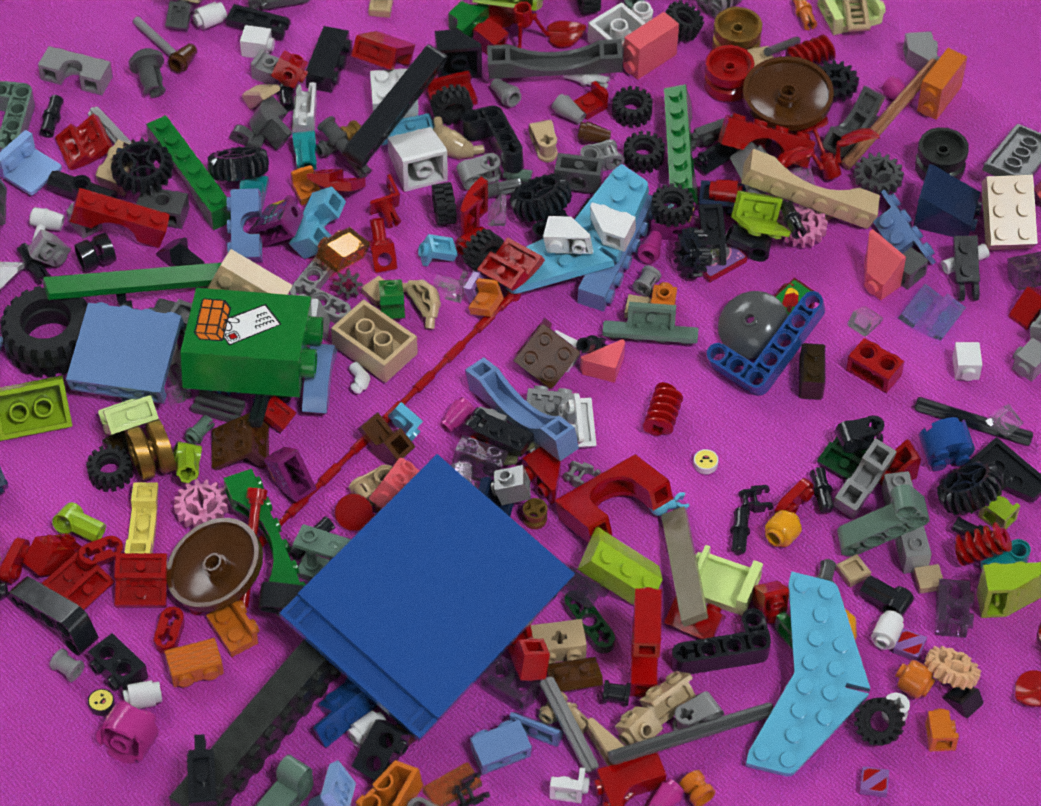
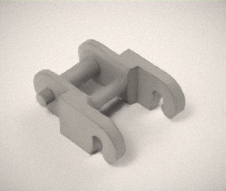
[563,461,601,488]

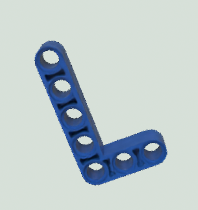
[707,291,826,396]

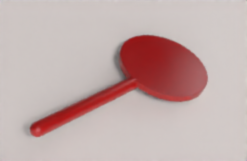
[335,493,375,531]

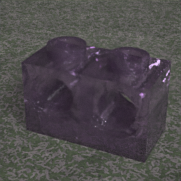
[1007,252,1041,290]
[935,578,974,638]
[480,656,541,715]

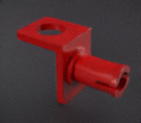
[369,174,401,228]
[367,218,398,273]

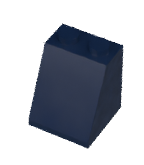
[914,164,983,237]

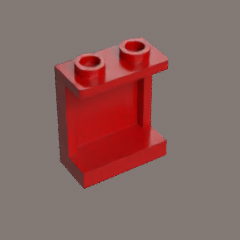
[351,31,416,70]

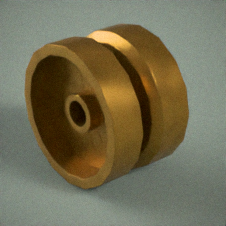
[712,7,763,51]
[125,419,176,481]

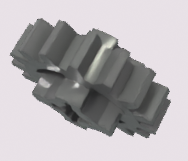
[853,152,904,195]

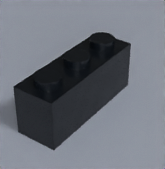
[305,26,353,93]

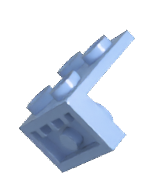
[0,130,62,195]
[308,760,356,806]

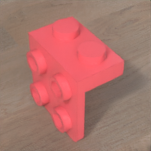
[368,458,419,509]

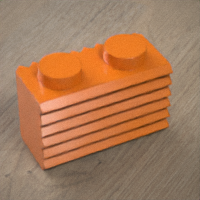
[164,637,224,688]

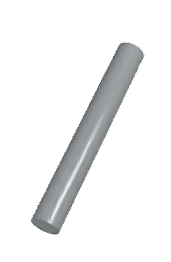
[133,17,176,56]

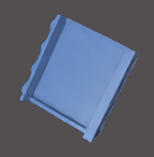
[66,302,185,404]

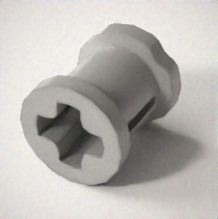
[632,265,661,297]
[49,649,85,682]

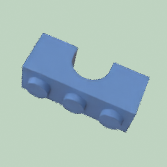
[227,188,263,262]

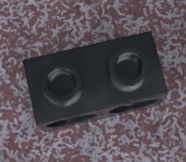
[88,633,148,696]
[351,719,411,781]

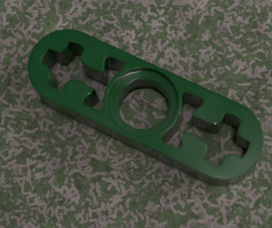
[564,590,615,654]

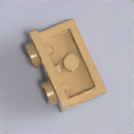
[639,671,696,725]

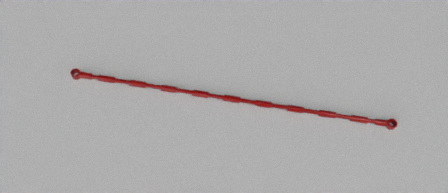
[189,290,521,615]

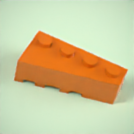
[356,760,423,806]

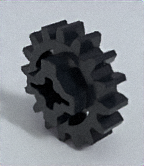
[817,60,859,103]
[673,227,712,278]

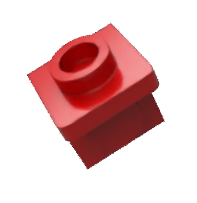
[574,81,609,120]
[264,395,296,433]

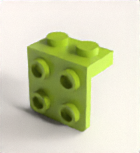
[731,191,791,239]

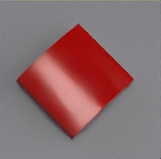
[55,113,112,170]
[307,169,366,191]
[461,177,488,236]
[477,237,545,291]
[42,551,115,610]
[114,553,168,608]

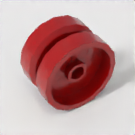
[704,45,755,102]

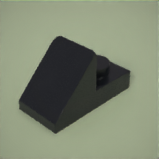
[156,237,205,267]

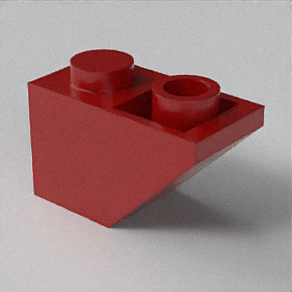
[522,447,561,505]
[22,533,82,576]
[752,580,790,624]

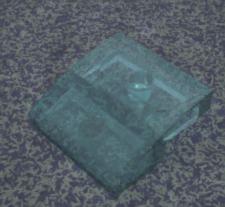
[898,284,966,340]

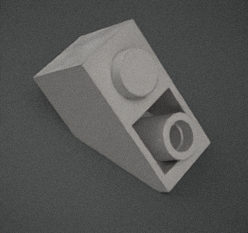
[903,32,940,72]
[28,229,71,268]

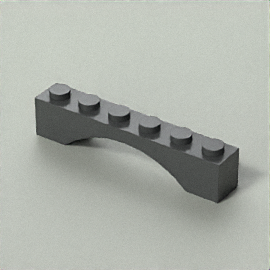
[487,39,623,79]

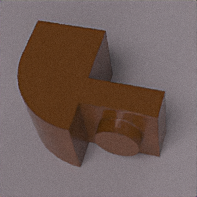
[357,412,416,465]

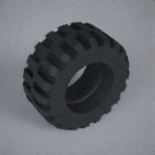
[0,286,88,377]

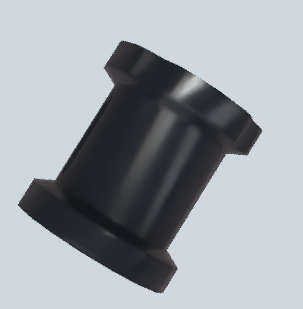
[602,680,631,706]

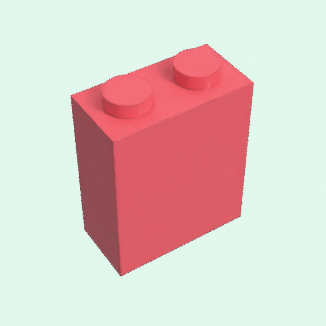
[623,12,679,80]

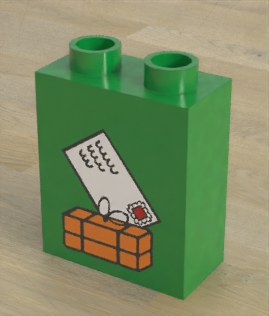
[180,288,324,397]

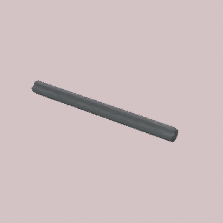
[608,703,774,765]

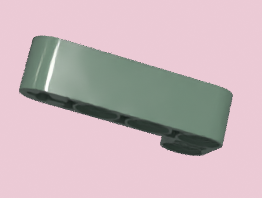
[0,81,35,152]
[837,484,930,556]
[256,754,314,806]

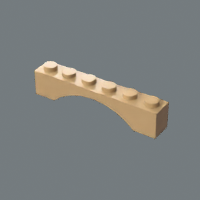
[741,149,880,229]

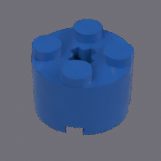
[919,417,975,471]

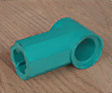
[292,131,317,170]
[980,539,1031,569]

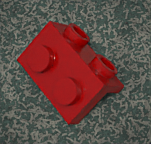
[664,596,726,639]

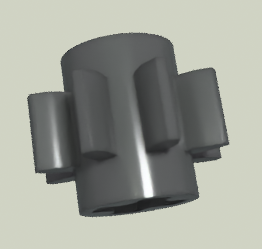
[333,268,363,299]

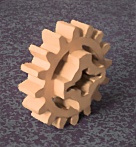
[924,646,981,690]

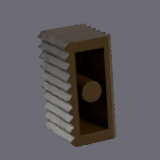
[799,343,826,400]

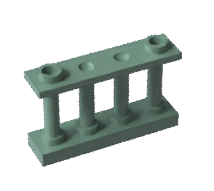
[293,524,351,581]

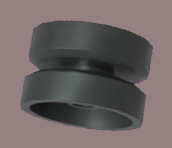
[915,127,969,180]

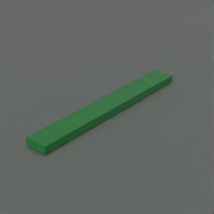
[43,262,222,300]

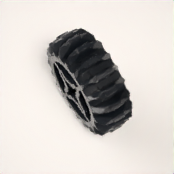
[111,137,174,197]
[207,146,269,182]
[510,173,572,222]
[937,460,1005,515]

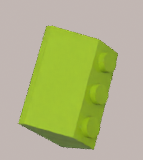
[0,375,73,441]
[577,527,663,605]

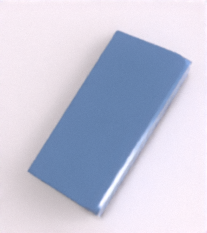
[509,712,564,747]

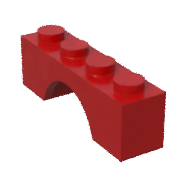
[718,113,816,168]
[69,188,170,248]
[507,624,550,681]

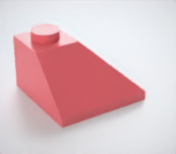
[864,229,906,300]

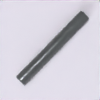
[764,36,801,56]

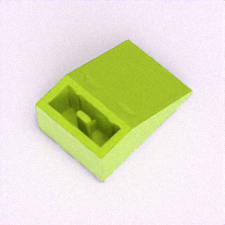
[976,561,1041,618]

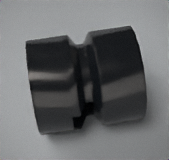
[74,232,117,272]

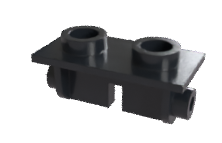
[693,142,738,175]

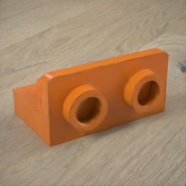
[206,600,260,658]

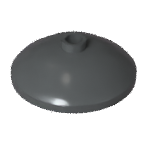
[718,291,788,360]

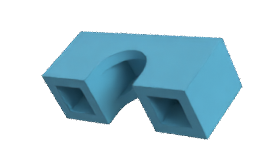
[289,186,346,259]

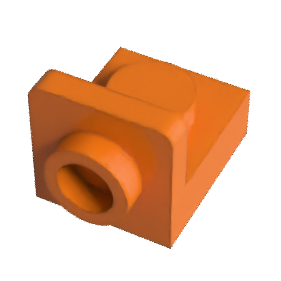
[291,165,321,206]
[468,278,504,317]

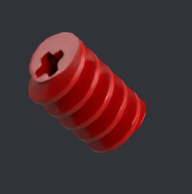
[785,34,836,65]
[643,382,683,436]
[955,522,1012,566]

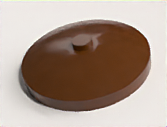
[743,56,834,131]
[167,518,263,612]

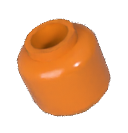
[895,660,935,699]

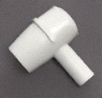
[29,207,65,241]

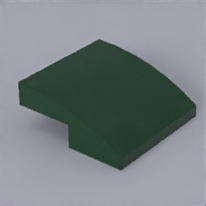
[817,436,868,480]

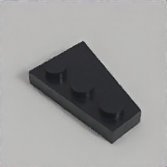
[965,437,1041,503]

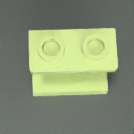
[817,0,886,35]
[98,395,159,434]
[696,545,763,616]

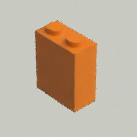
[917,48,968,120]

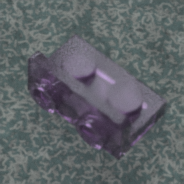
[451,435,508,482]
[560,562,609,608]

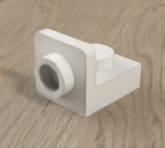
[550,767,590,803]

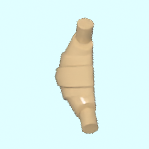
[433,117,484,160]
[402,279,441,329]

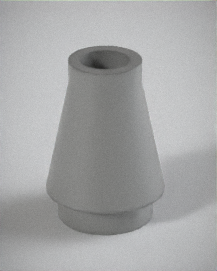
[491,78,521,107]
[552,94,586,124]

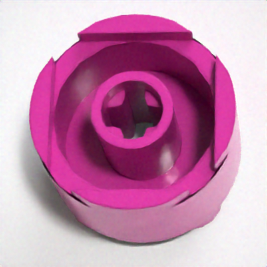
[96,701,158,764]

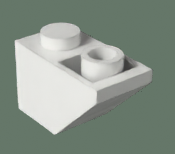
[590,202,636,252]
[543,216,594,254]

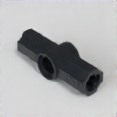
[47,170,118,201]

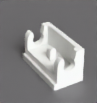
[292,83,317,132]

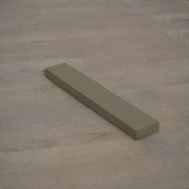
[661,506,708,627]

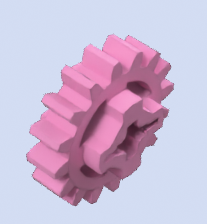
[777,204,828,248]
[174,479,229,528]

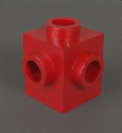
[271,50,308,88]

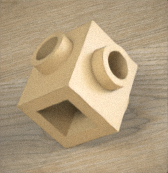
[614,706,663,746]

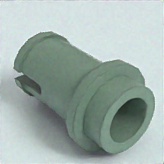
[503,169,533,183]
[185,415,215,445]

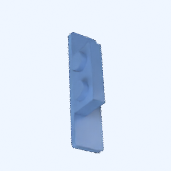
[873,189,936,265]

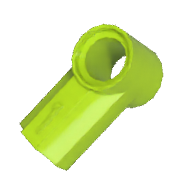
[173,441,202,483]
[52,502,107,542]

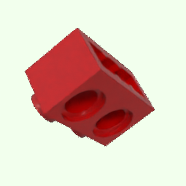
[846,338,905,394]

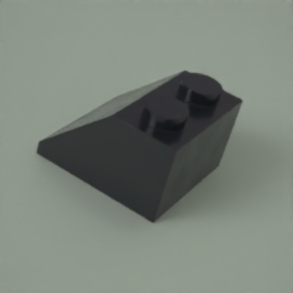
[435,29,482,78]

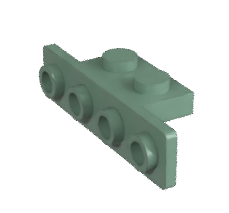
[602,302,698,344]

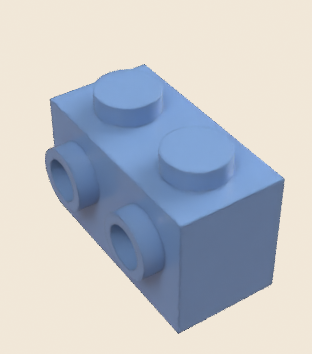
[470,719,532,775]

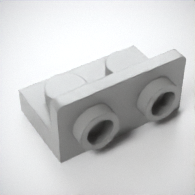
[526,385,573,416]

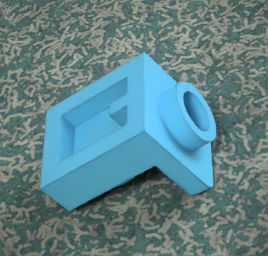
[418,234,457,266]
[388,402,423,441]

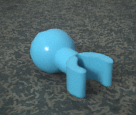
[649,492,689,516]

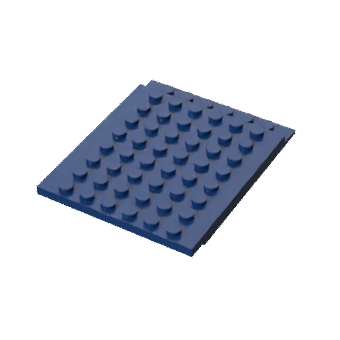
[279,454,575,742]

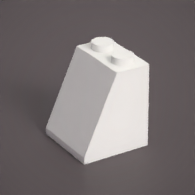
[387,127,448,192]

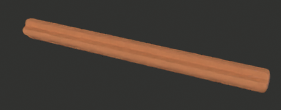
[841,58,937,170]

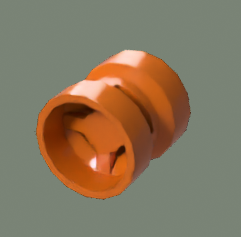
[679,770,716,806]

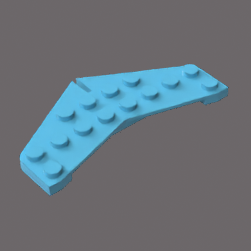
[499,164,649,294]
[745,572,870,776]

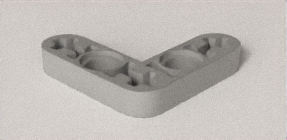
[290,250,351,324]

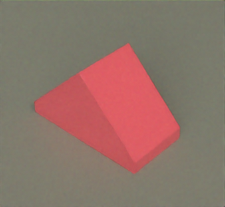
[580,339,625,383]

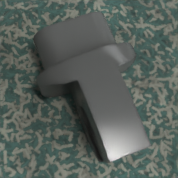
[229,125,266,148]

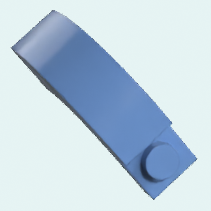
[302,344,337,413]

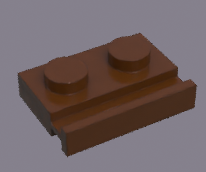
[547,657,603,692]

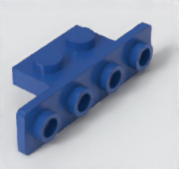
[314,678,378,747]

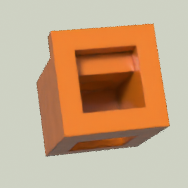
[651,282,677,305]
[925,708,959,752]

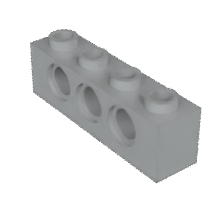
[881,471,932,574]

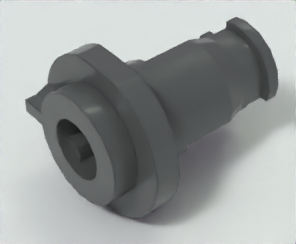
[128,48,166,98]

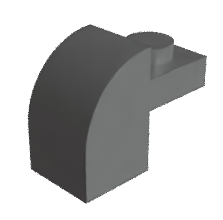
[250,96,293,150]

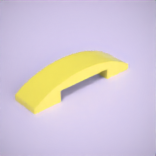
[125,483,158,553]

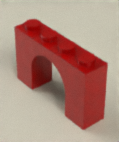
[554,454,673,544]
[630,587,662,697]
[593,752,666,806]

